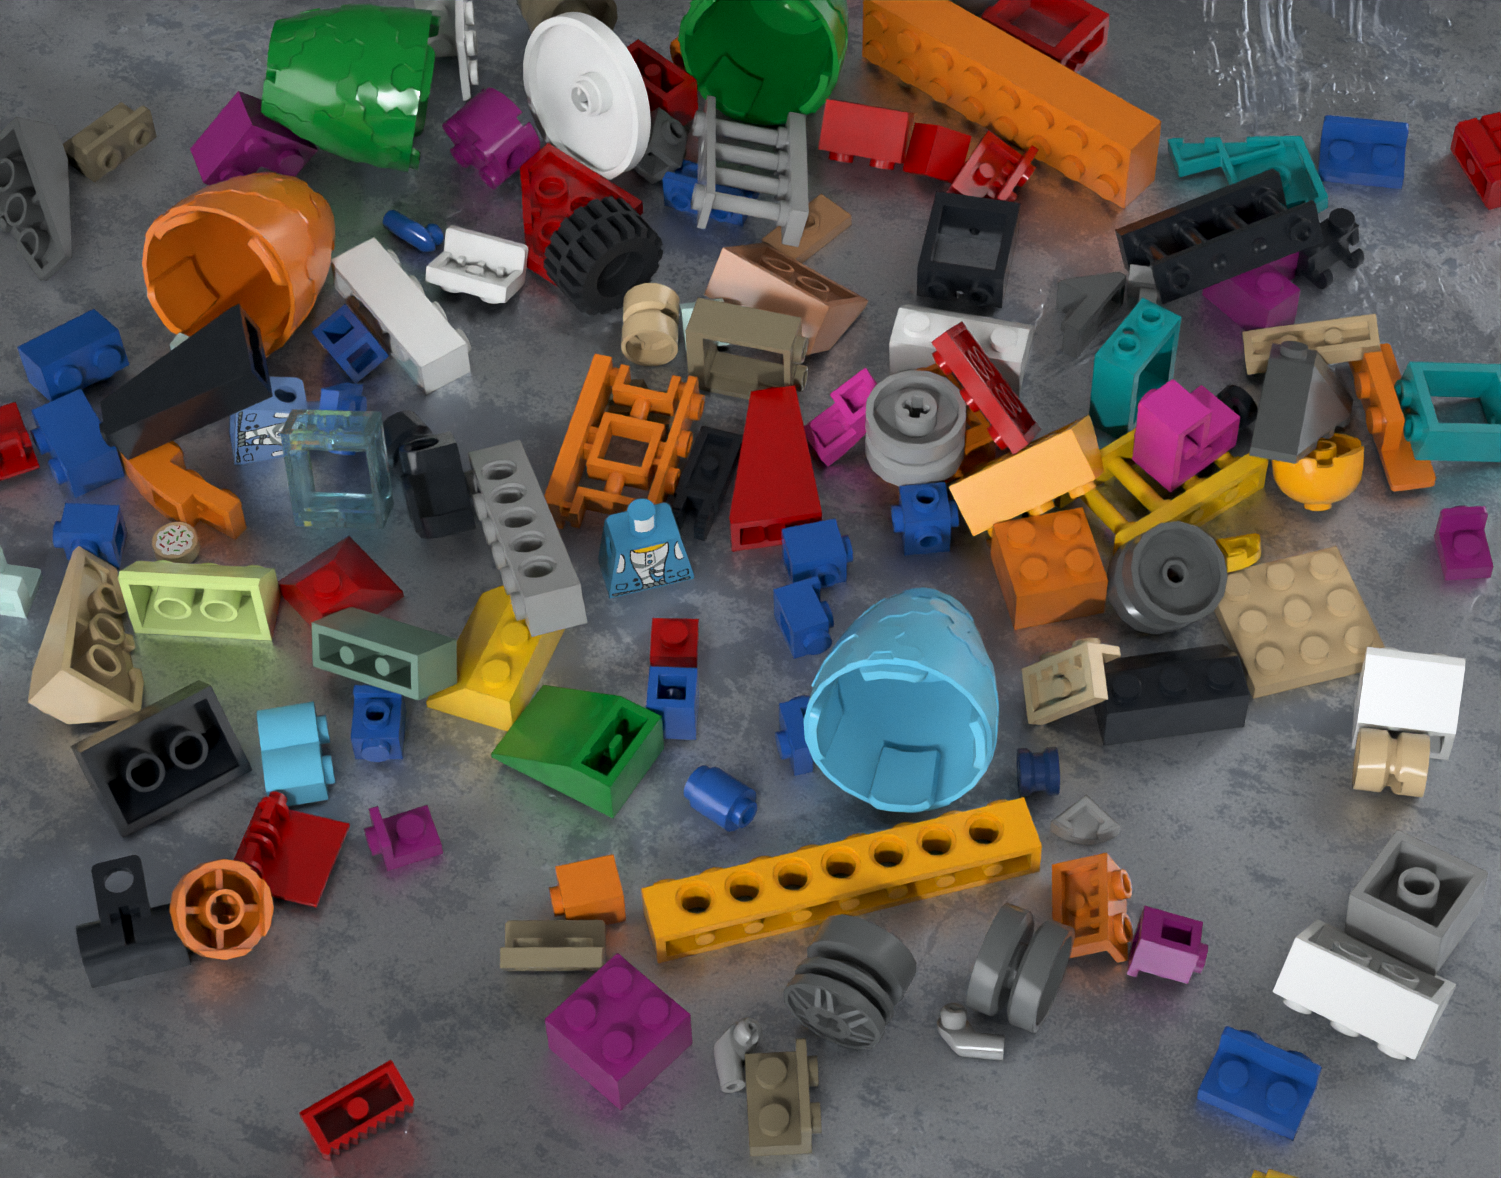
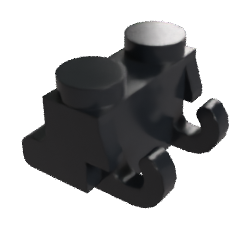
[1295,208,1365,289]

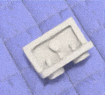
[425,225,528,304]

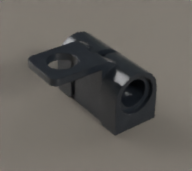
[399,431,476,539]
[76,855,191,988]

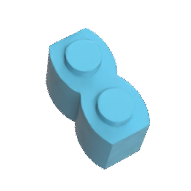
[257,701,336,806]

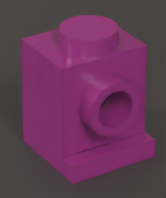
[1127,906,1208,984]

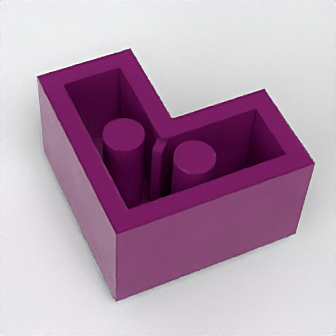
[190,91,318,185]
[1202,252,1301,331]

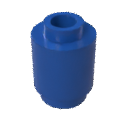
[684,765,758,832]

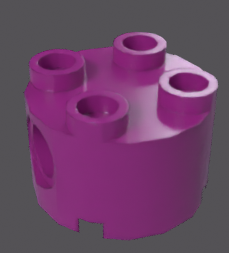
[442,87,540,190]

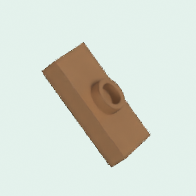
[761,194,852,263]

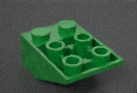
[491,685,664,819]

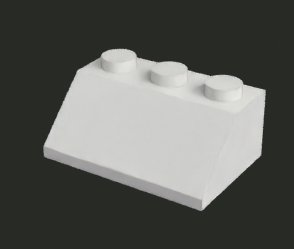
[889,304,1036,397]
[1273,919,1456,1060]

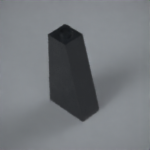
[99,304,273,460]

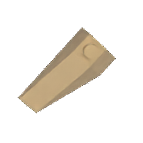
[28,546,144,724]

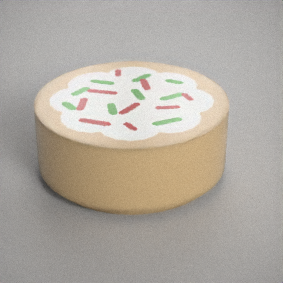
[152,522,200,564]

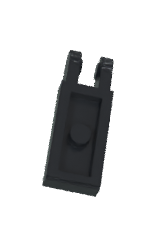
[671,426,743,541]

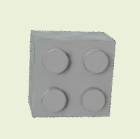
[1344,829,1488,977]

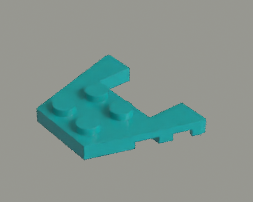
[1167,136,1328,214]

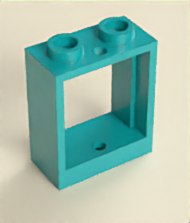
[1089,298,1182,439]
[1394,361,1501,462]

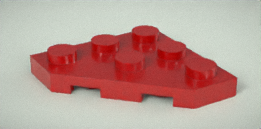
[520,143,644,286]

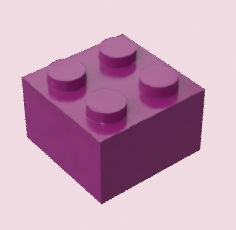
[545,953,693,1111]

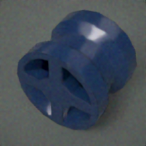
[1016,747,1060,797]

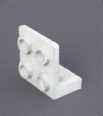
[414,0,479,101]

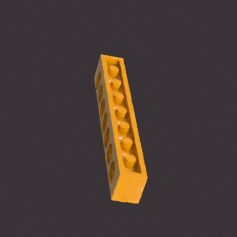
[641,797,1042,964]

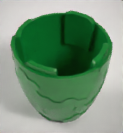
[678,0,849,126]
[261,3,441,173]

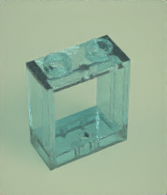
[280,409,394,531]

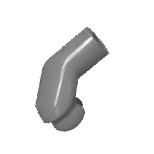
[937,1003,1005,1060]
[713,1017,762,1093]

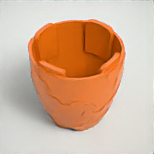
[142,172,335,358]

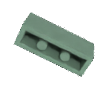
[311,607,457,701]

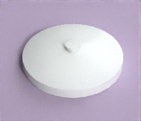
[523,12,651,180]

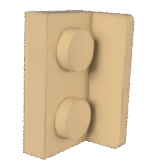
[1021,637,1121,725]

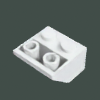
[1351,647,1466,760]

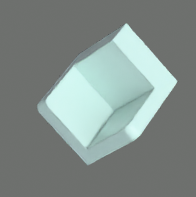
[0,545,43,618]

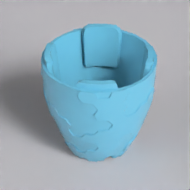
[804,587,999,813]

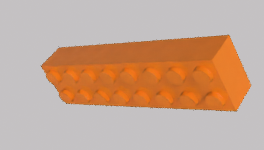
[862,0,1162,209]

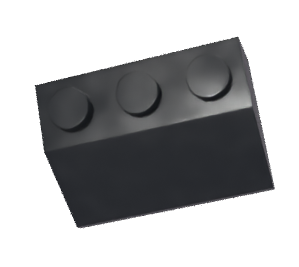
[1093,644,1250,746]
[70,680,252,838]

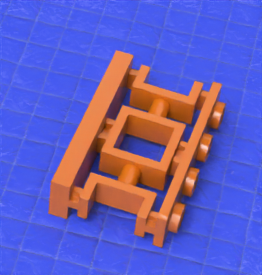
[544,353,705,529]

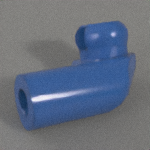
[383,210,444,252]

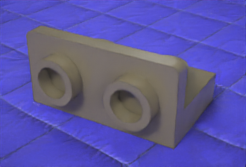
[63,102,157,183]
[500,920,606,971]
[745,1038,822,1157]

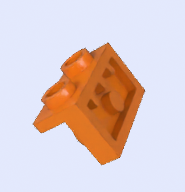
[1052,852,1133,963]

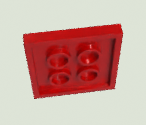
[931,321,1042,455]

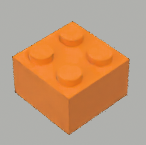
[991,507,1108,630]

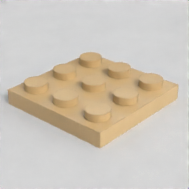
[1214,546,1385,699]

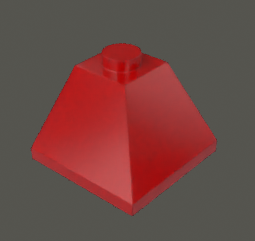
[278,536,404,627]

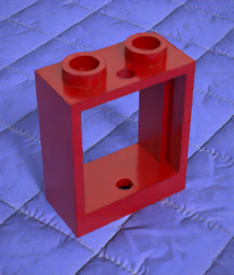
[981,0,1110,73]

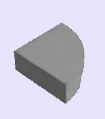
[1050,794,1120,845]

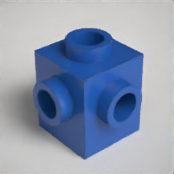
[891,482,959,556]

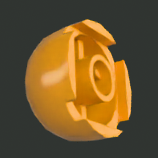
[1272,433,1364,511]

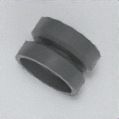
[1107,521,1228,635]
[966,902,1075,1034]

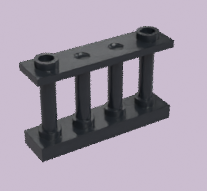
[1115,168,1324,305]

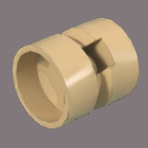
[621,283,680,366]
[1352,727,1430,798]

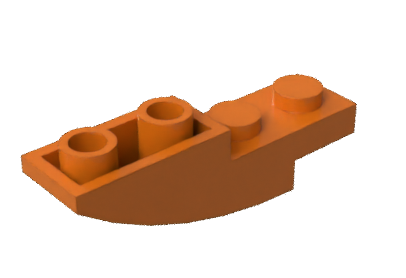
[117,441,247,540]

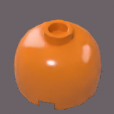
[169,859,274,960]

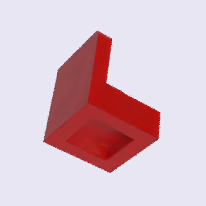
[903,122,972,183]

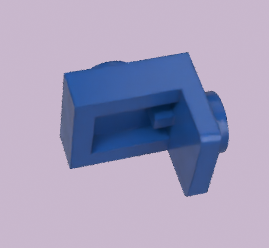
[775,695,813,776]

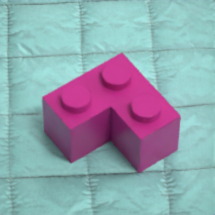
[1132,379,1240,493]

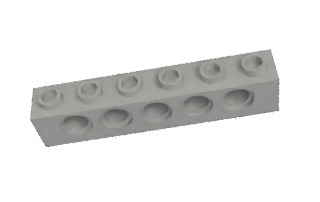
[464,440,587,637]

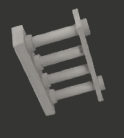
[691,95,809,247]

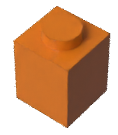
[549,854,626,925]

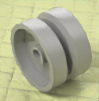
[865,370,966,486]

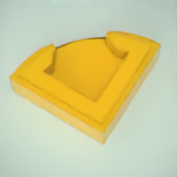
[1215,533,1261,572]

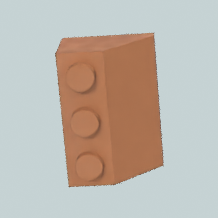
[704,242,868,356]

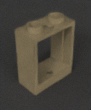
[685,297,808,400]

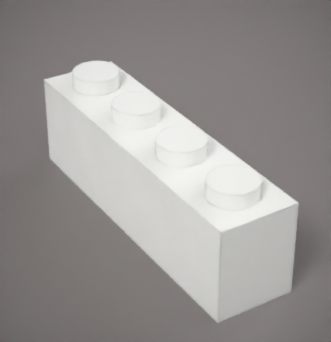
[331,237,471,395]

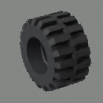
[543,196,663,316]

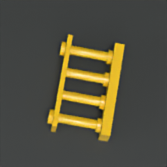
[1054,428,1269,556]

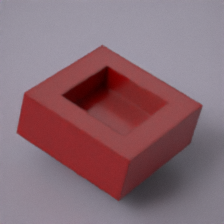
[650,618,699,668]

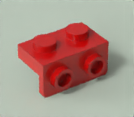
[946,130,1039,202]

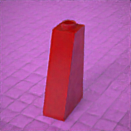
[729,385,822,552]

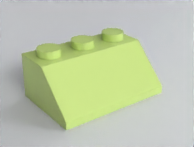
[118,560,281,641]

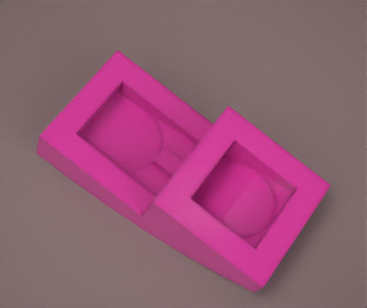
[804,367,877,467]

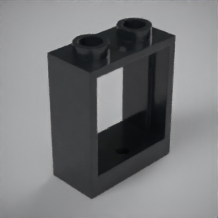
[916,191,1021,308]

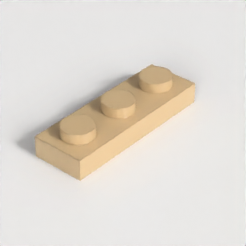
[1242,314,1381,375]

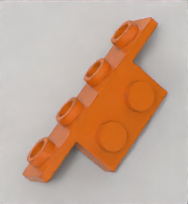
[1348,343,1436,492]

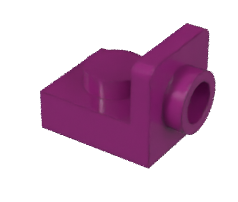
[1434,505,1494,581]
[364,805,443,872]

